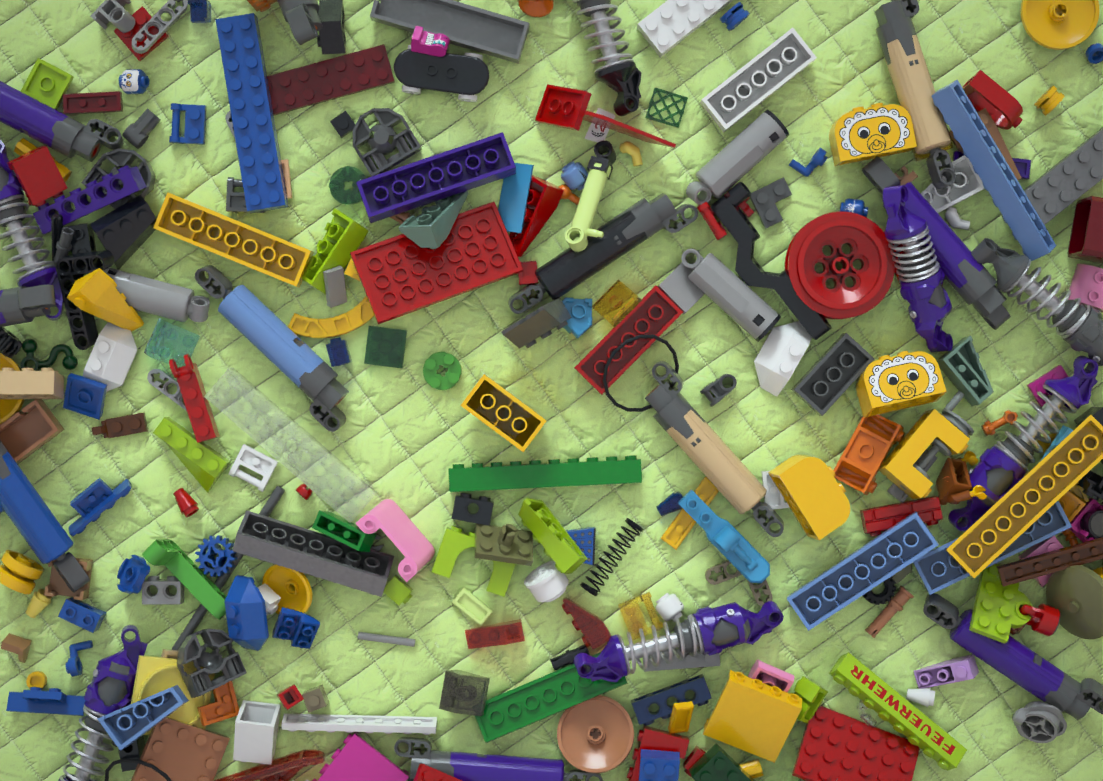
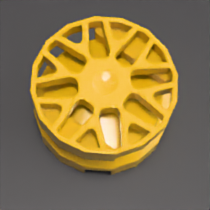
[1034,85,1065,116]

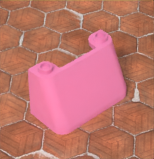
[356,499,435,582]

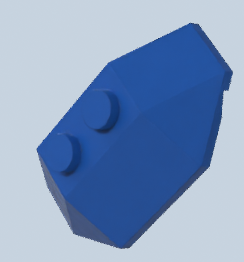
[225,575,269,651]

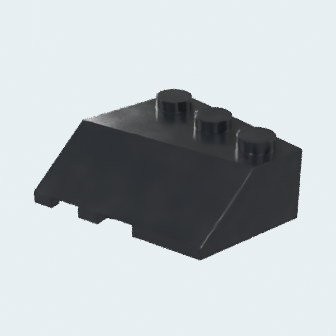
[90,195,156,270]

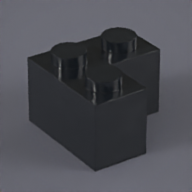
[317,0,346,54]

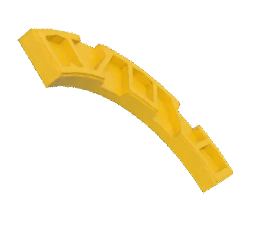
[288,296,375,338]

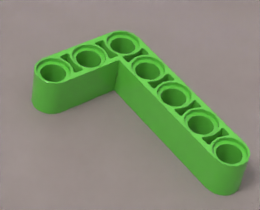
[142,539,227,620]

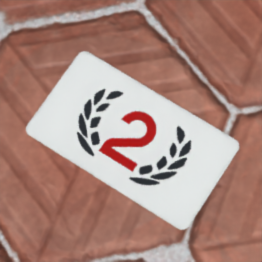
[585,108,615,142]

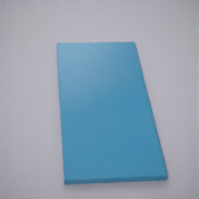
[498,163,534,233]

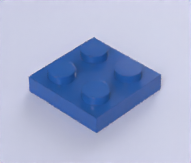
[63,373,107,420]

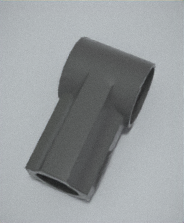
[122,108,161,149]

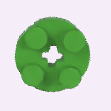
[423,352,462,390]

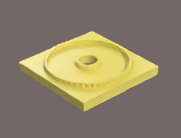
[131,655,215,735]

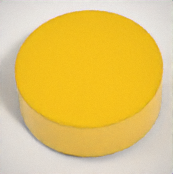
[26,671,47,689]

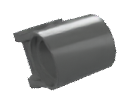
[700,374,737,407]

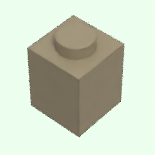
[302,684,329,713]

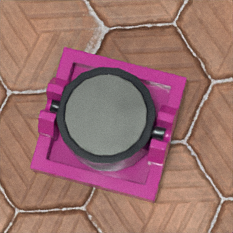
[1069,498,1103,542]

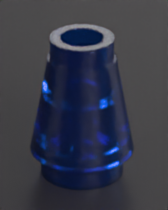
[656,491,683,516]

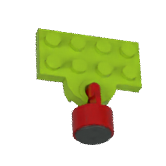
[969,564,1061,644]

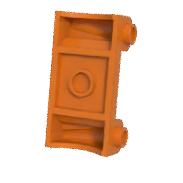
[833,415,905,495]

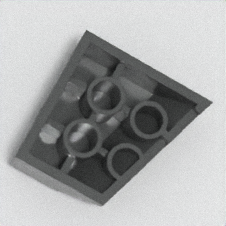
[501,298,572,349]

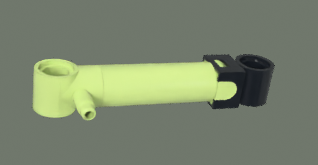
[565,141,616,252]

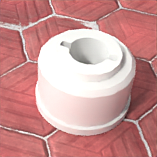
[524,560,569,602]

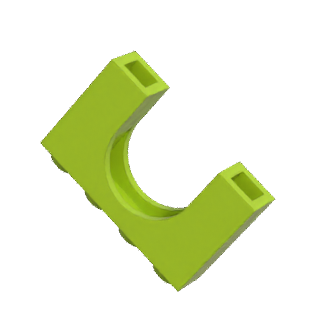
[432,525,515,597]

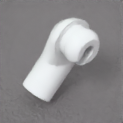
[945,207,970,230]

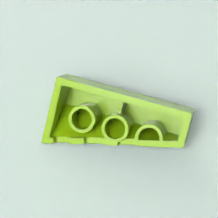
[302,208,369,294]
[153,417,230,493]
[518,498,588,574]

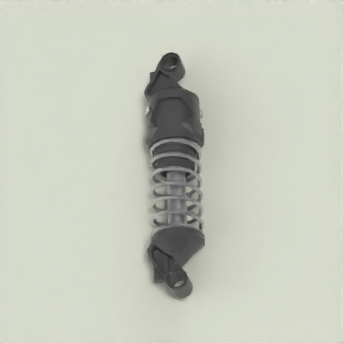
[971,238,1103,366]

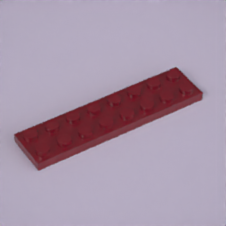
[267,44,395,115]

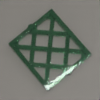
[646,88,688,128]

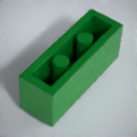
[312,510,377,552]

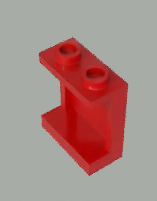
[7,146,68,207]

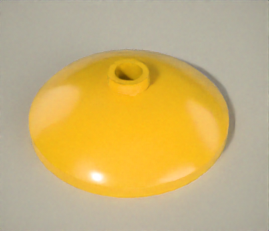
[262,564,312,614]

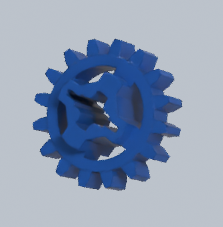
[195,535,238,577]

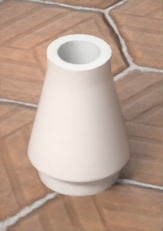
[906,688,935,707]

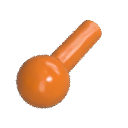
[559,184,580,205]

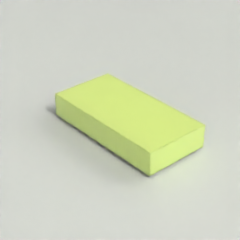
[452,587,493,626]

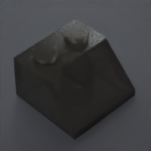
[439,669,490,716]

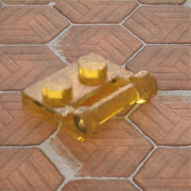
[618,592,664,641]

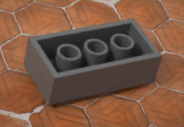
[791,333,874,416]

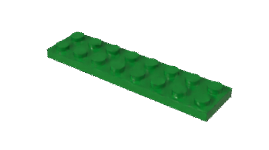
[472,652,628,743]

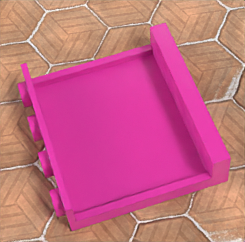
[312,732,410,781]

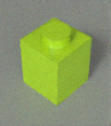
[383,575,413,606]

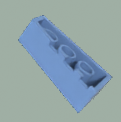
[97,685,189,750]

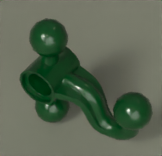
[20,339,78,371]

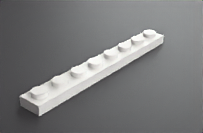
[282,713,437,735]

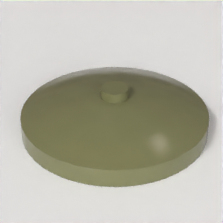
[1046,565,1103,639]

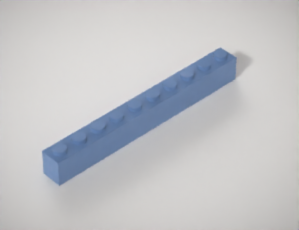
[931,80,1057,261]

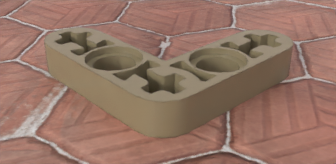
[705,560,772,606]

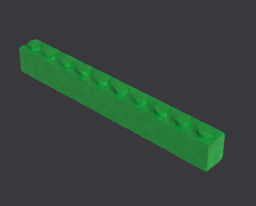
[448,455,642,492]

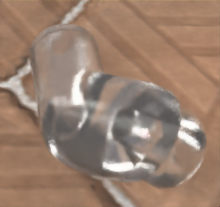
[856,700,877,728]

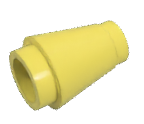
[26,589,52,618]

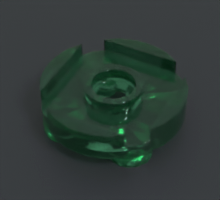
[329,166,366,205]

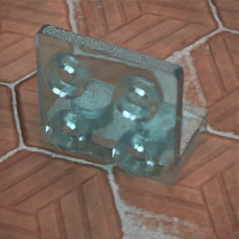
[144,318,200,368]

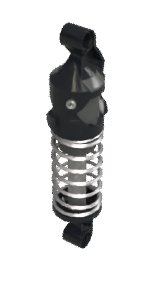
[572,0,641,116]

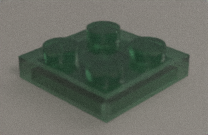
[364,326,407,368]

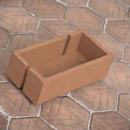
[0,399,64,464]

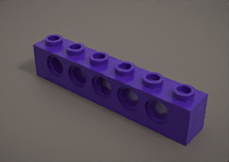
[33,165,147,235]

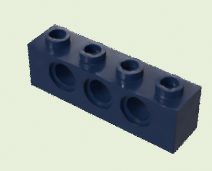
[631,674,712,726]

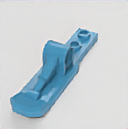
[678,490,770,583]

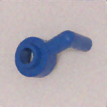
[1085,43,1103,64]
[789,147,828,177]
[66,640,93,677]

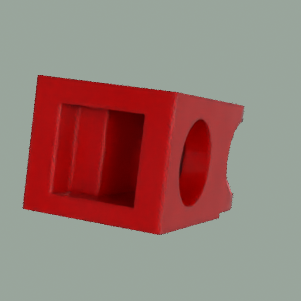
[277,684,304,710]

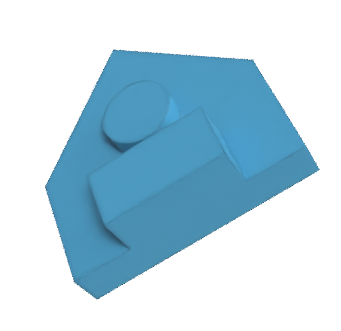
[562,297,592,339]

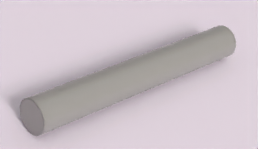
[358,632,416,647]

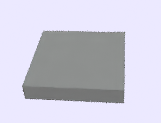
[658,263,704,315]

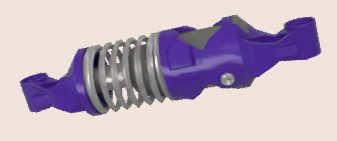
[883,185,953,352]

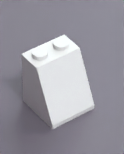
[233,700,281,765]

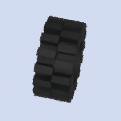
[862,576,896,605]

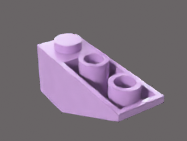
[914,654,979,689]

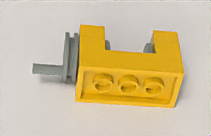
[879,391,974,499]

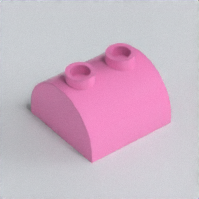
[1068,264,1103,312]
[748,660,794,692]

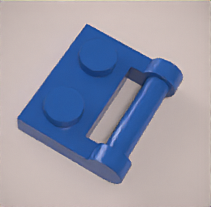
[169,103,206,145]

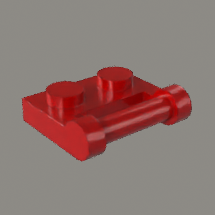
[697,201,727,240]

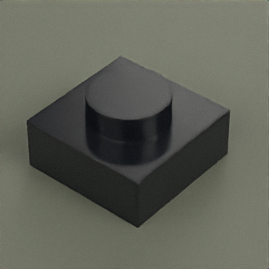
[330,111,355,138]

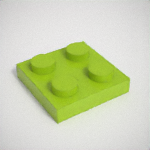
[20,58,74,110]

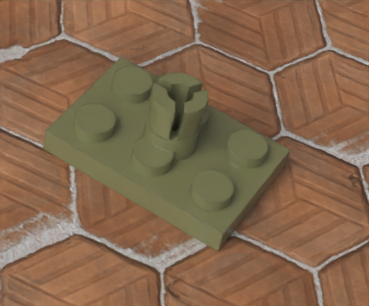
[475,524,533,566]

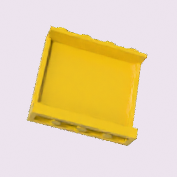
[703,670,802,763]

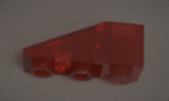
[562,597,612,650]
[465,619,525,649]

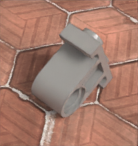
[91,0,135,33]

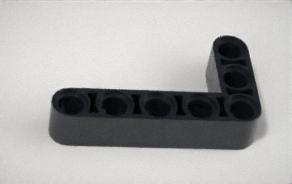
[55,250,114,350]

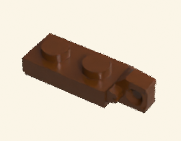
[92,413,148,438]

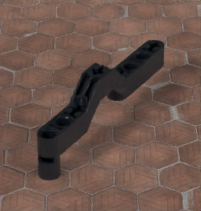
[711,182,832,340]

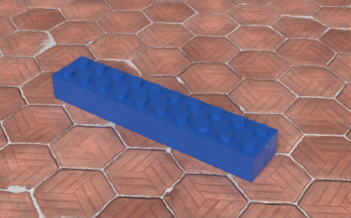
[215,13,289,213]

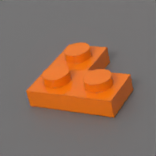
[198,681,239,726]

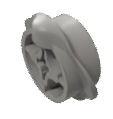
[1012,701,1067,743]

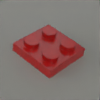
[114,6,169,61]

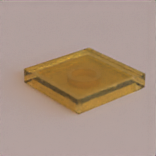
[592,280,642,328]

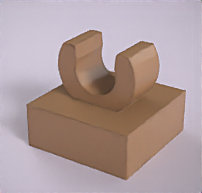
[894,166,918,185]

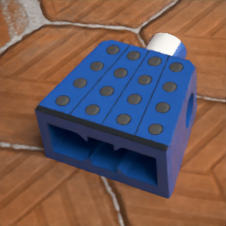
[566,527,596,565]

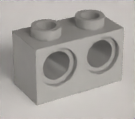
[142,576,184,604]

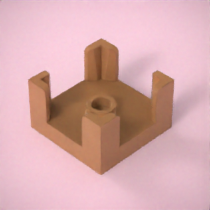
[44,558,93,600]

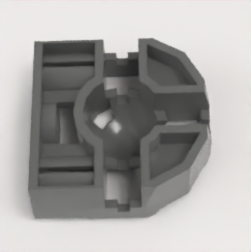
[353,108,422,177]
[81,148,156,209]
[177,629,247,698]

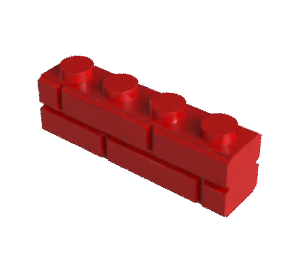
[860,496,943,536]

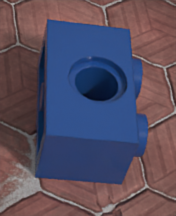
[58,597,106,633]

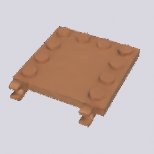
[131,717,230,781]

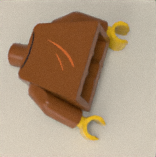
[936,451,987,505]

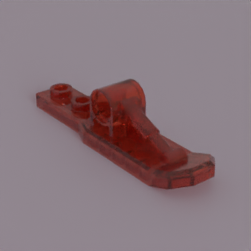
[214,750,325,781]

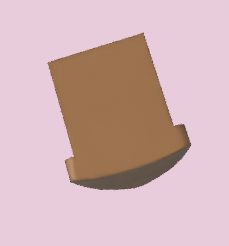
[1,633,32,663]

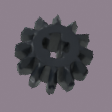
[0,327,22,358]

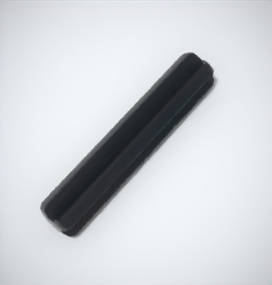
[51,214,63,262]

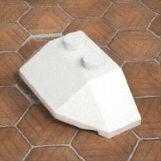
[754,321,812,397]
[83,322,138,392]

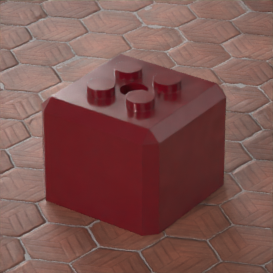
[1067,196,1103,263]

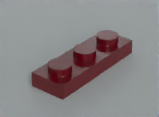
[63,91,123,115]

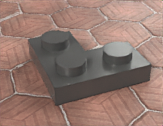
[750,177,792,229]

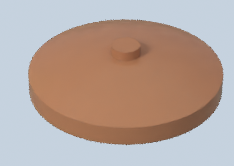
[557,695,634,774]

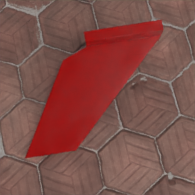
[535,84,676,148]

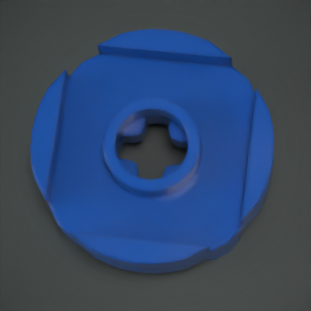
[117,555,150,594]

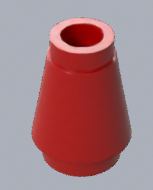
[173,488,199,517]

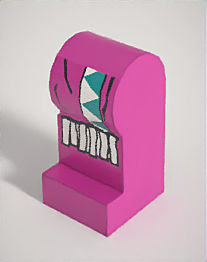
[411,26,450,57]

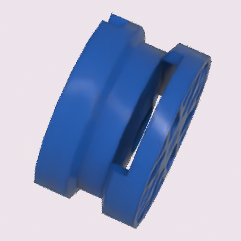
[720,2,750,31]

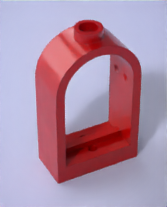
[962,70,1023,130]

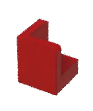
[518,261,539,285]

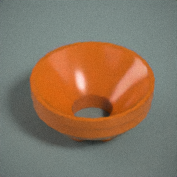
[518,0,554,17]

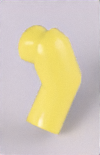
[619,141,643,167]

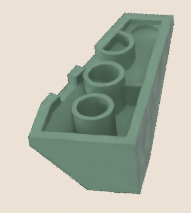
[398,190,469,249]

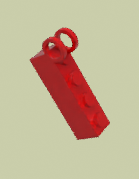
[169,354,220,443]

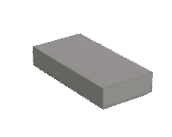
[323,266,347,308]

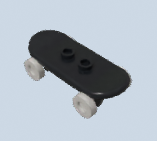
[394,45,489,102]

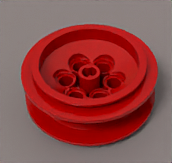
[784,211,895,319]

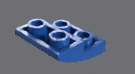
[272,607,320,649]

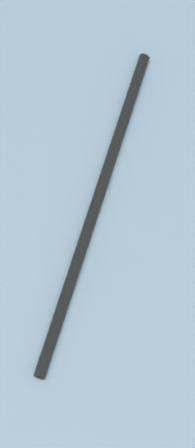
[111,485,285,747]

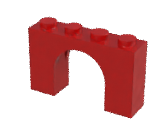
[627,726,689,781]

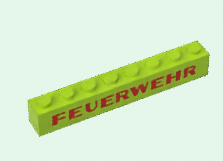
[829,652,967,771]

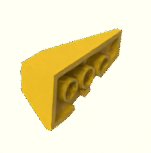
[67,268,144,332]

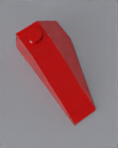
[509,175,564,257]

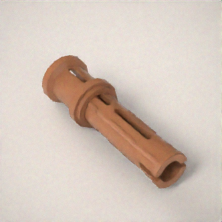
[865,586,914,638]

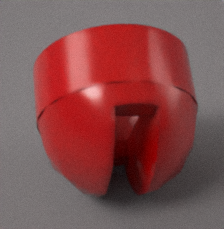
[296,484,313,500]

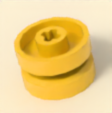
[0,550,44,595]

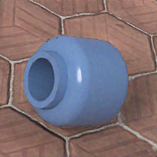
[561,161,588,191]

